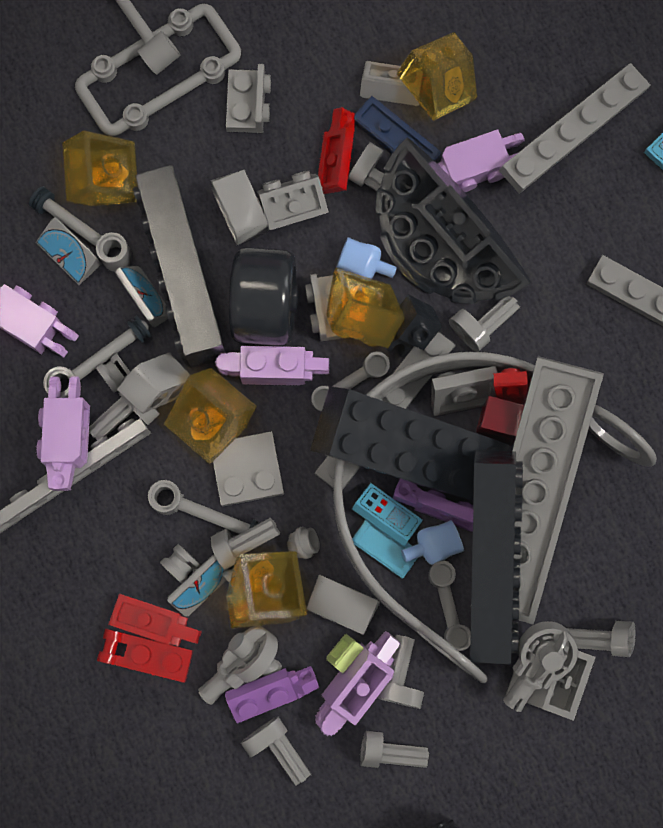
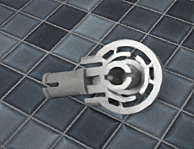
[503,621,578,712]
[198,626,282,705]

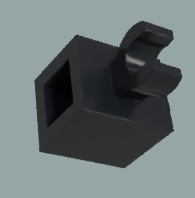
[385,294,442,358]

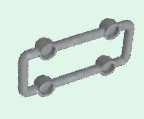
[75,4,241,136]

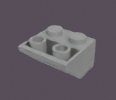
[506,646,595,721]

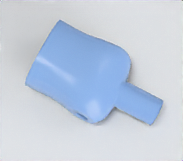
[336,237,397,281]
[401,520,464,565]

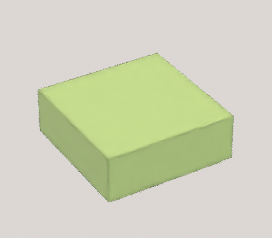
[326,634,364,674]

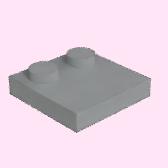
[431,366,497,416]
[210,431,284,507]

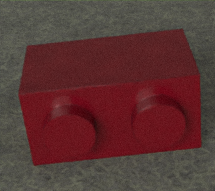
[475,396,525,446]

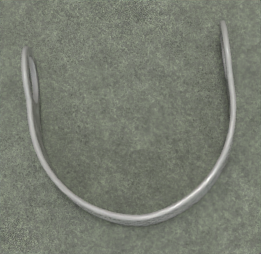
[333,352,657,683]

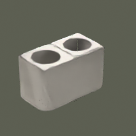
[211,170,269,245]
[117,353,193,414]
[306,575,380,635]

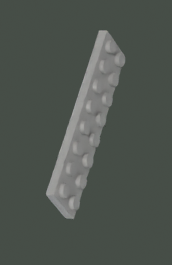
[513,356,604,625]

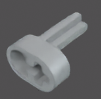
[348,142,384,191]
[449,296,520,352]
[89,392,160,440]
[211,518,280,569]
[566,621,635,657]
[377,635,424,709]
[241,716,311,786]
[360,731,429,768]

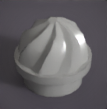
[287,527,320,559]

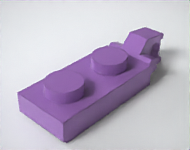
[393,479,473,532]
[225,666,319,723]

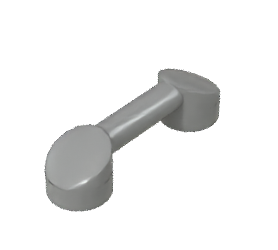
[311,352,390,411]
[428,561,471,651]

